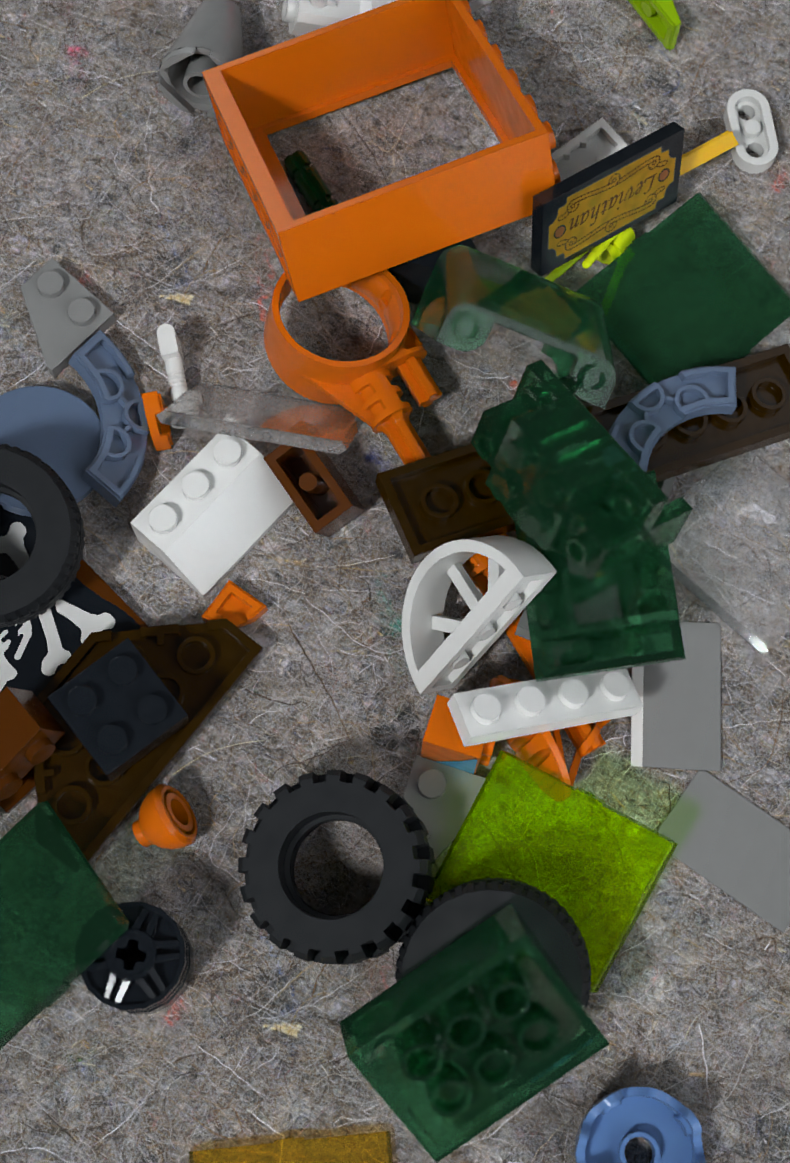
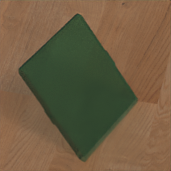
[572,192,790,385]
[0,801,130,1050]

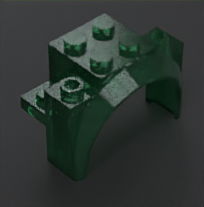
[471,359,693,582]

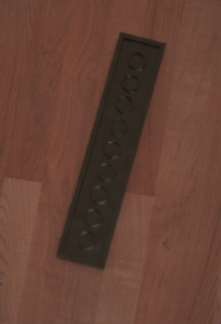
[375,344,790,564]

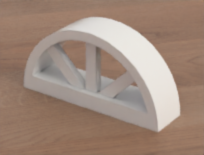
[402,535,557,695]

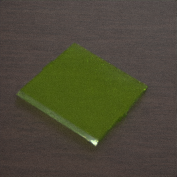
[426,750,678,993]

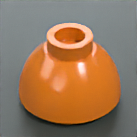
[132,784,198,850]

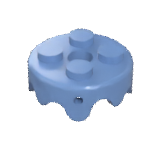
[574,1087,706,1163]

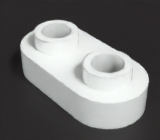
[724,89,778,174]

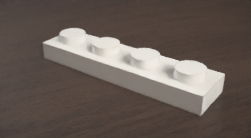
[447,664,643,747]

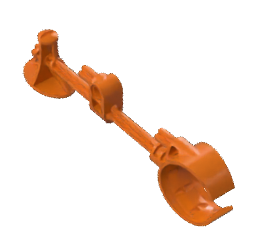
[264,270,612,801]

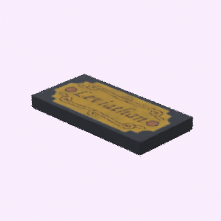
[531,121,685,276]

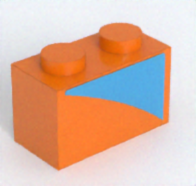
[421,694,496,774]

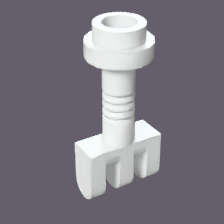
[157,324,202,429]

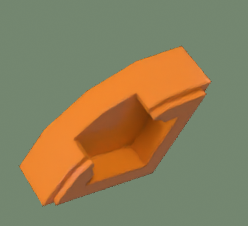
[141,391,173,452]
[201,580,268,628]

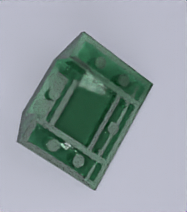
[511,470,686,682]

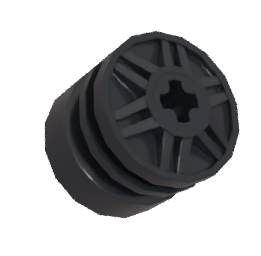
[79,901,194,1015]

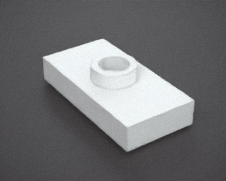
[551,118,628,181]

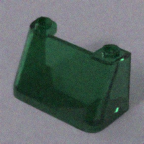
[411,245,616,409]

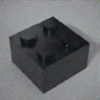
[48,638,189,782]

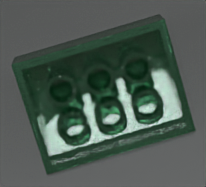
[339,903,609,1163]

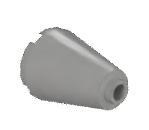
[159,0,243,117]

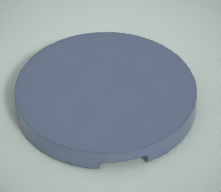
[0,386,101,517]

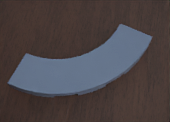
[68,330,149,508]
[596,366,737,486]

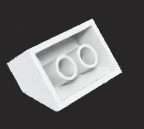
[130,424,295,598]

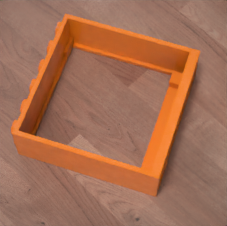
[202,0,561,303]

